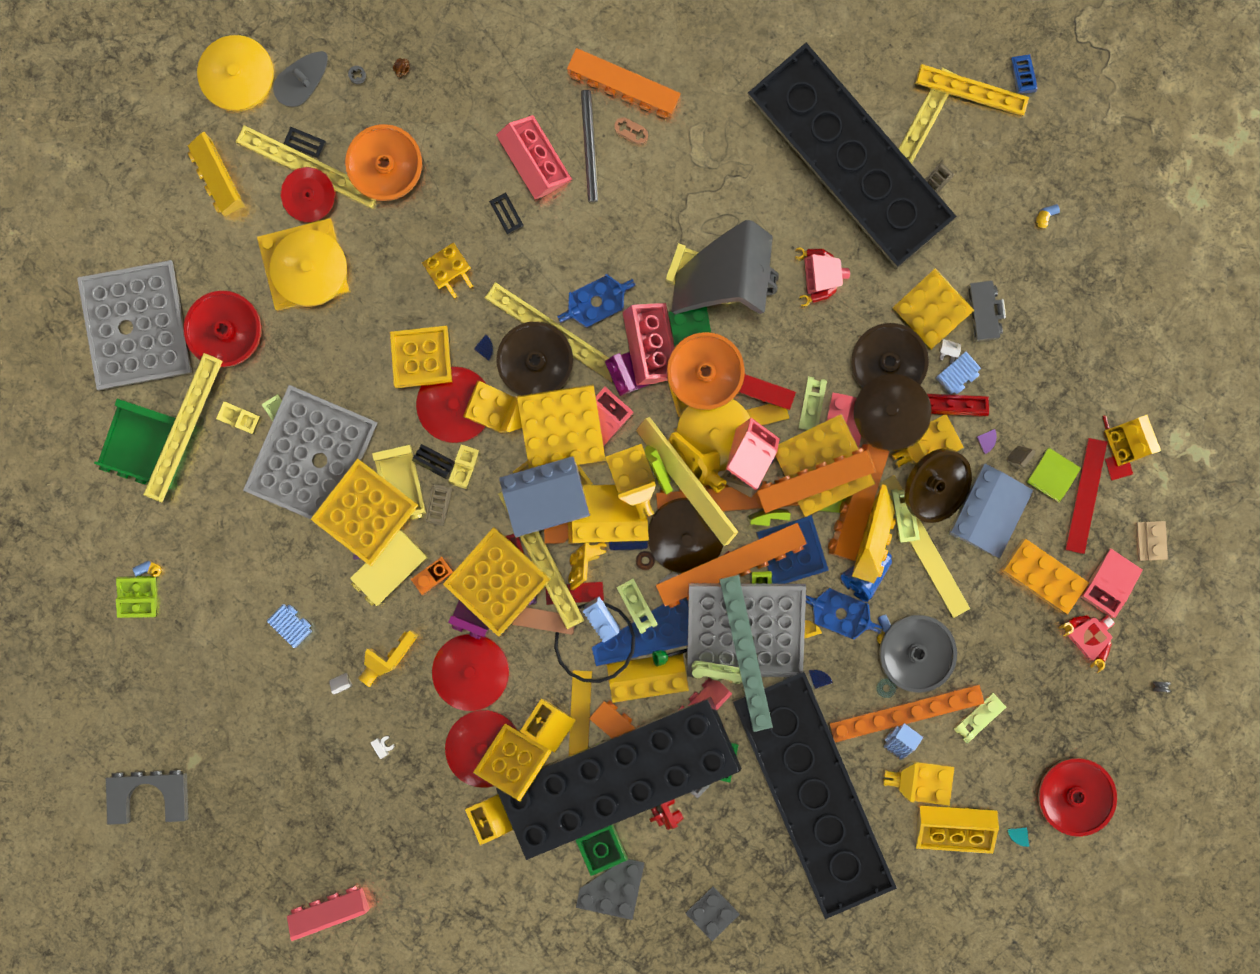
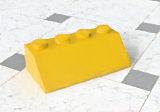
[187,132,245,216]
[607,654,689,703]
[916,806,999,854]

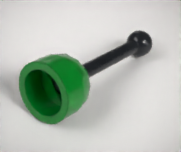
[652,648,688,667]

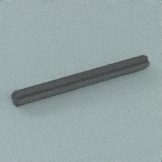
[581,90,598,202]

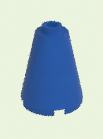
[840,552,892,602]

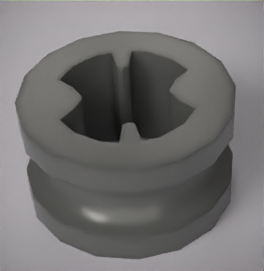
[348,66,366,84]
[1153,682,1171,692]

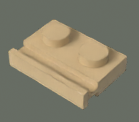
[1136,521,1168,561]

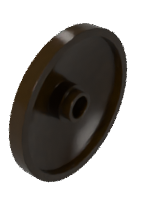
[496,322,573,396]
[852,323,929,388]
[854,374,932,451]
[905,448,972,523]
[648,498,724,573]

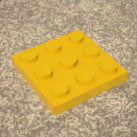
[893,268,974,350]
[390,326,452,388]
[473,724,551,801]

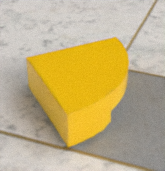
[804,620,822,639]

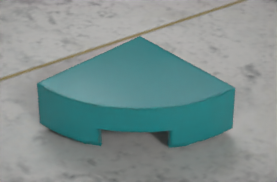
[1007,827,1029,847]

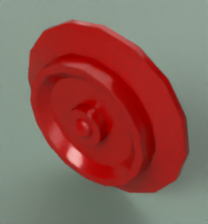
[280,167,335,222]

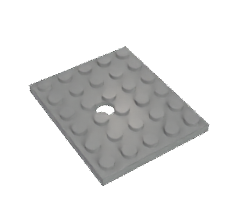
[77,260,192,391]
[243,385,378,519]
[687,583,806,677]

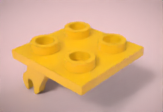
[422,242,473,299]
[568,542,607,590]

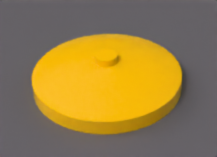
[197,35,274,112]
[270,230,347,307]
[677,399,750,471]

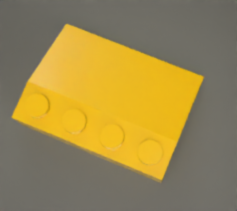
[852,484,896,583]
[568,485,649,544]

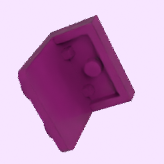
[605,352,650,396]
[448,600,489,639]

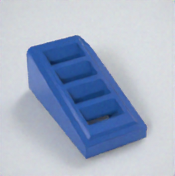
[1011,54,1038,94]

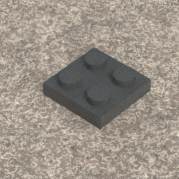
[685,886,740,941]

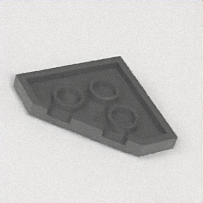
[576,858,645,920]

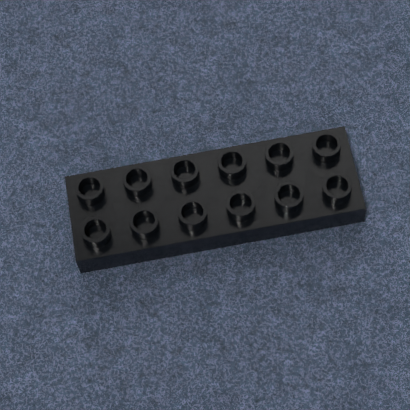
[748,42,957,269]
[732,671,897,919]
[496,697,742,860]

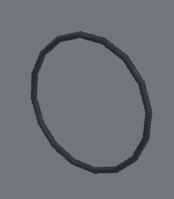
[554,602,636,683]

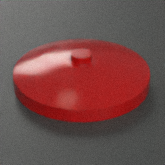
[184,291,261,368]
[416,367,486,443]
[432,634,509,711]
[445,710,518,788]
[1038,758,1117,837]

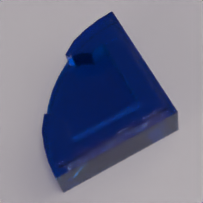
[474,335,493,361]
[808,670,833,689]

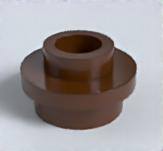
[393,58,410,77]
[636,551,655,570]

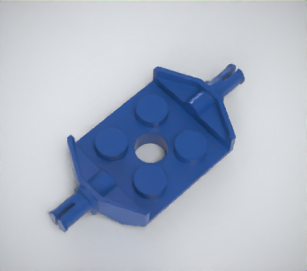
[557,274,636,328]
[806,588,882,640]

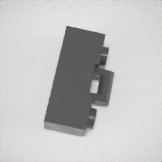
[967,281,1006,342]

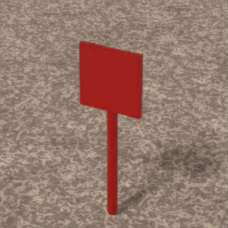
[1103,415,1133,481]

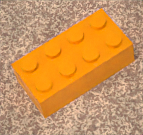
[1000,539,1089,615]

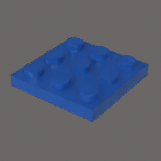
[756,515,829,584]

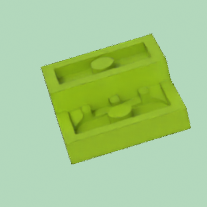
[645,445,673,494]
[1027,448,1081,502]
[747,508,791,526]
[116,576,157,618]

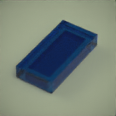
[609,541,648,550]

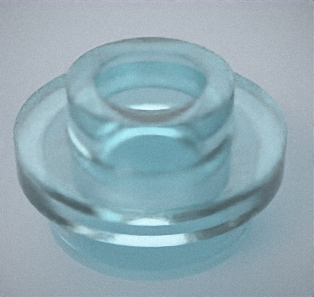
[877,679,896,698]

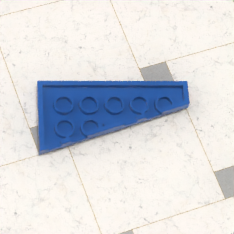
[592,598,688,666]

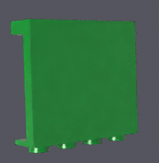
[94,399,181,489]

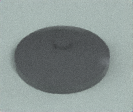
[879,615,957,693]

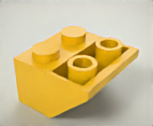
[1105,415,1161,466]
[520,699,576,753]
[465,794,513,845]

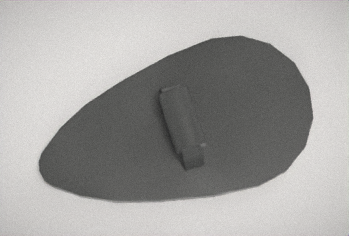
[273,51,328,107]

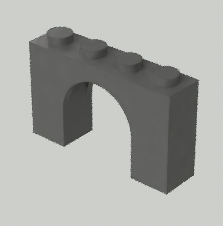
[106,770,189,825]

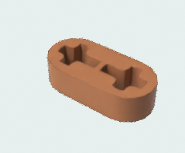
[614,117,648,145]

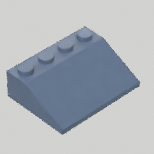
[499,456,590,538]
[948,464,1033,559]

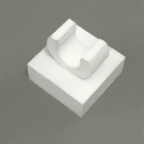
[940,339,961,363]
[371,736,395,759]

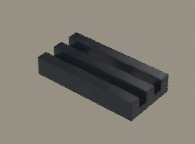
[283,127,326,159]
[489,192,524,235]
[412,444,455,479]

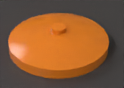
[345,124,422,201]
[667,332,745,410]

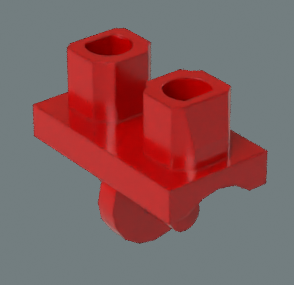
[649,799,684,830]

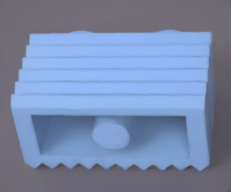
[936,352,981,395]
[583,597,620,642]
[267,604,312,648]
[884,723,923,760]

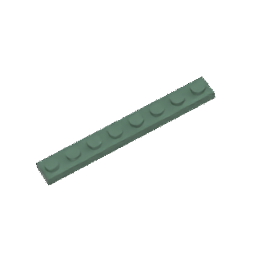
[719,575,773,732]

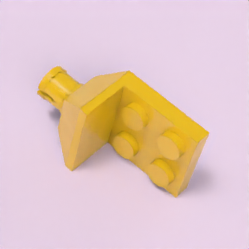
[463,381,522,433]
[891,414,964,468]
[667,432,727,493]
[605,443,656,519]
[358,630,419,687]
[883,761,954,806]

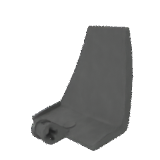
[671,220,779,314]

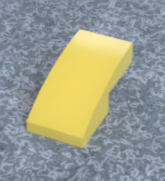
[216,401,260,434]
[448,444,479,489]

